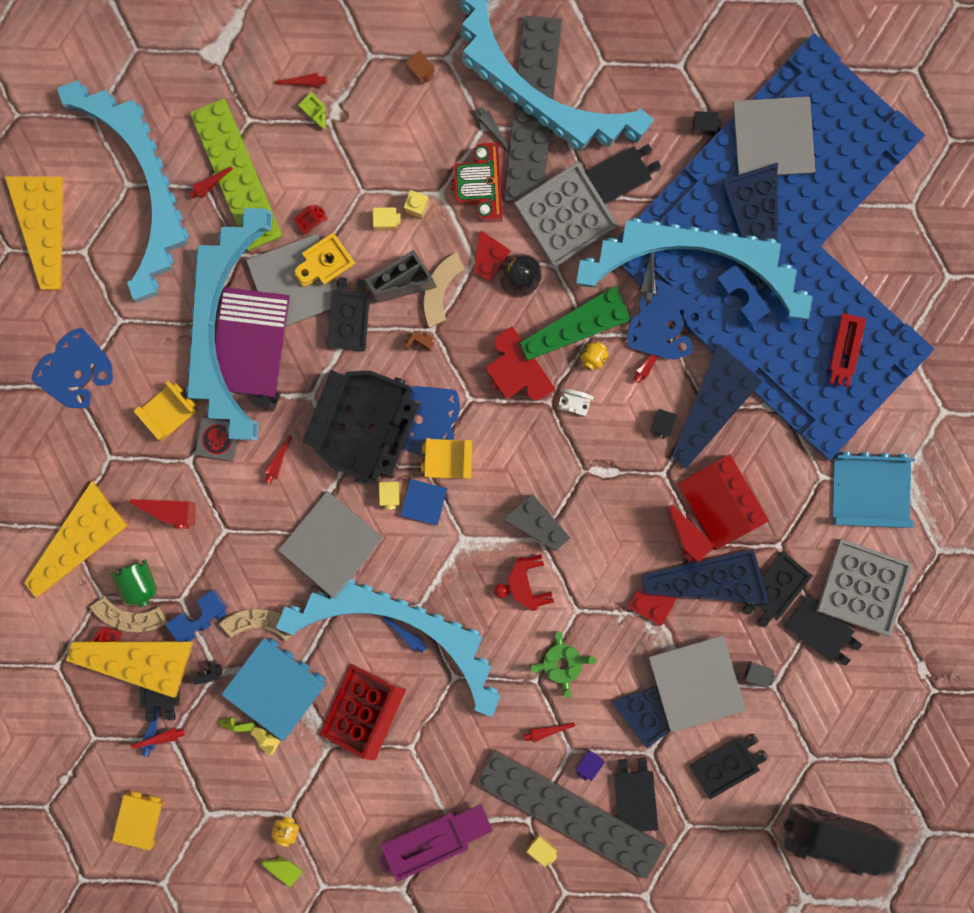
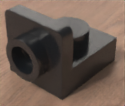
[251,392,281,412]
[193,660,222,685]

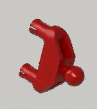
[494,554,554,611]

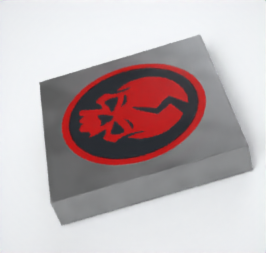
[195,417,238,461]

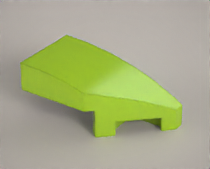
[298,92,326,130]
[219,717,257,732]
[261,856,303,888]

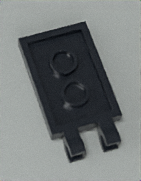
[585,144,661,205]
[327,277,370,351]
[742,551,813,627]
[784,595,863,666]
[140,686,180,722]
[690,733,769,800]
[614,757,658,832]

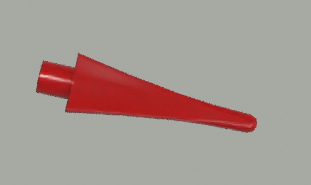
[275,72,327,89]
[189,166,233,199]
[633,341,668,384]
[264,435,292,484]
[523,723,575,743]
[131,728,184,749]

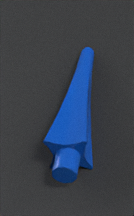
[383,617,427,653]
[141,707,161,757]

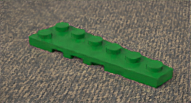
[519,286,631,362]

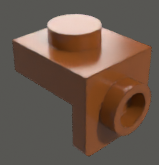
[404,331,435,351]

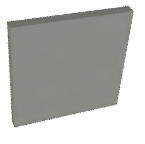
[733,97,816,176]
[513,162,618,268]
[246,234,337,327]
[279,491,384,598]
[816,538,913,637]
[649,635,746,733]

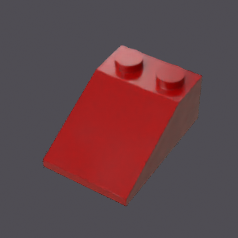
[130,499,196,529]
[666,505,715,562]

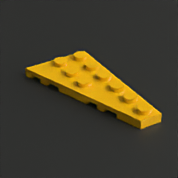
[5,176,64,290]
[24,481,128,598]
[66,641,194,698]

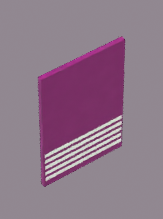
[215,287,290,397]

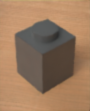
[743,661,775,689]

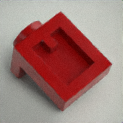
[293,205,328,235]

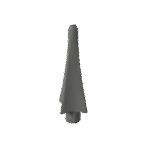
[476,106,510,152]
[640,252,657,302]

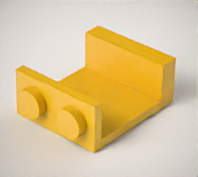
[134,381,197,441]
[421,438,472,479]
[112,790,166,850]

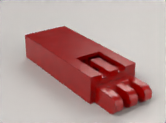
[828,313,866,388]

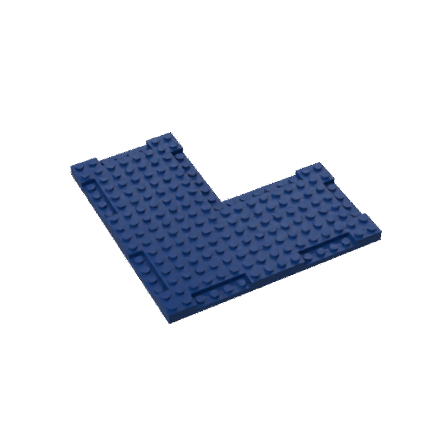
[617,33,935,461]

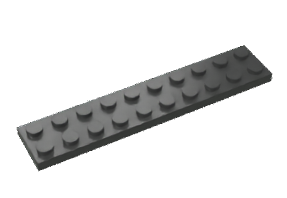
[505,15,562,203]
[476,749,665,880]

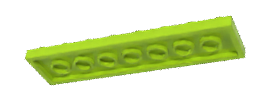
[190,98,283,252]

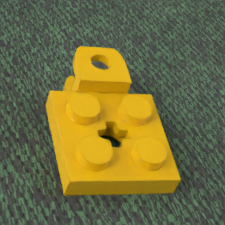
[295,232,355,287]

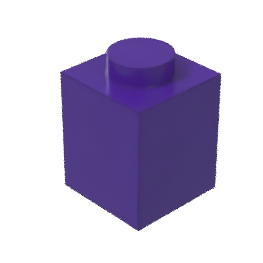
[575,748,605,781]

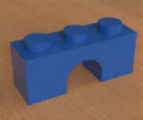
[715,265,770,327]
[166,589,229,642]

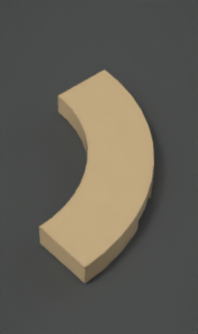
[424,252,465,328]
[89,596,169,632]
[219,609,292,641]

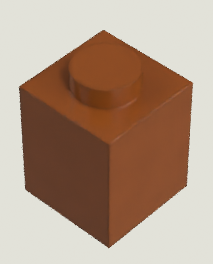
[405,50,435,85]

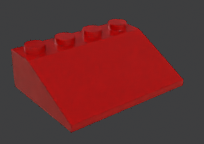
[677,454,769,550]
[319,664,407,761]

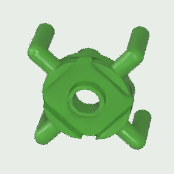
[530,631,596,698]

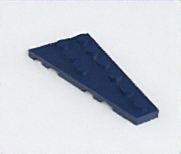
[722,163,778,290]
[672,344,762,469]
[641,549,770,605]
[611,673,739,748]

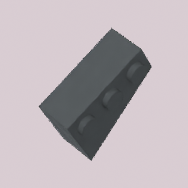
[365,250,437,303]
[503,494,570,551]

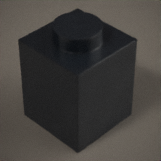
[692,111,721,136]
[650,409,677,440]

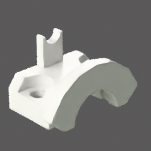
[558,388,594,417]

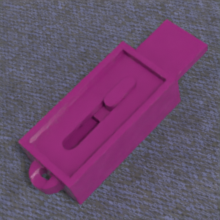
[379,804,493,882]

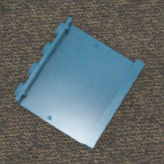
[832,452,915,528]
[222,637,328,742]

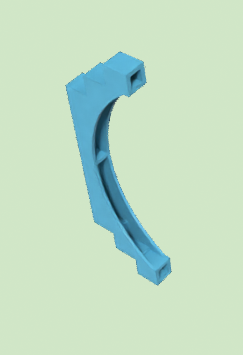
[459,0,655,152]
[57,80,190,303]
[186,208,273,441]
[576,218,813,321]
[276,579,501,717]

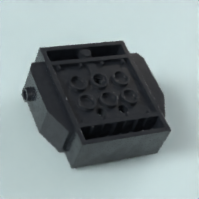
[302,370,422,485]
[783,804,905,877]

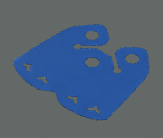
[628,279,706,360]
[32,328,113,409]
[395,386,460,456]

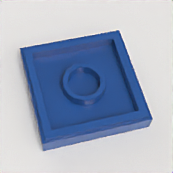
[401,479,447,525]

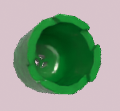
[110,559,157,608]

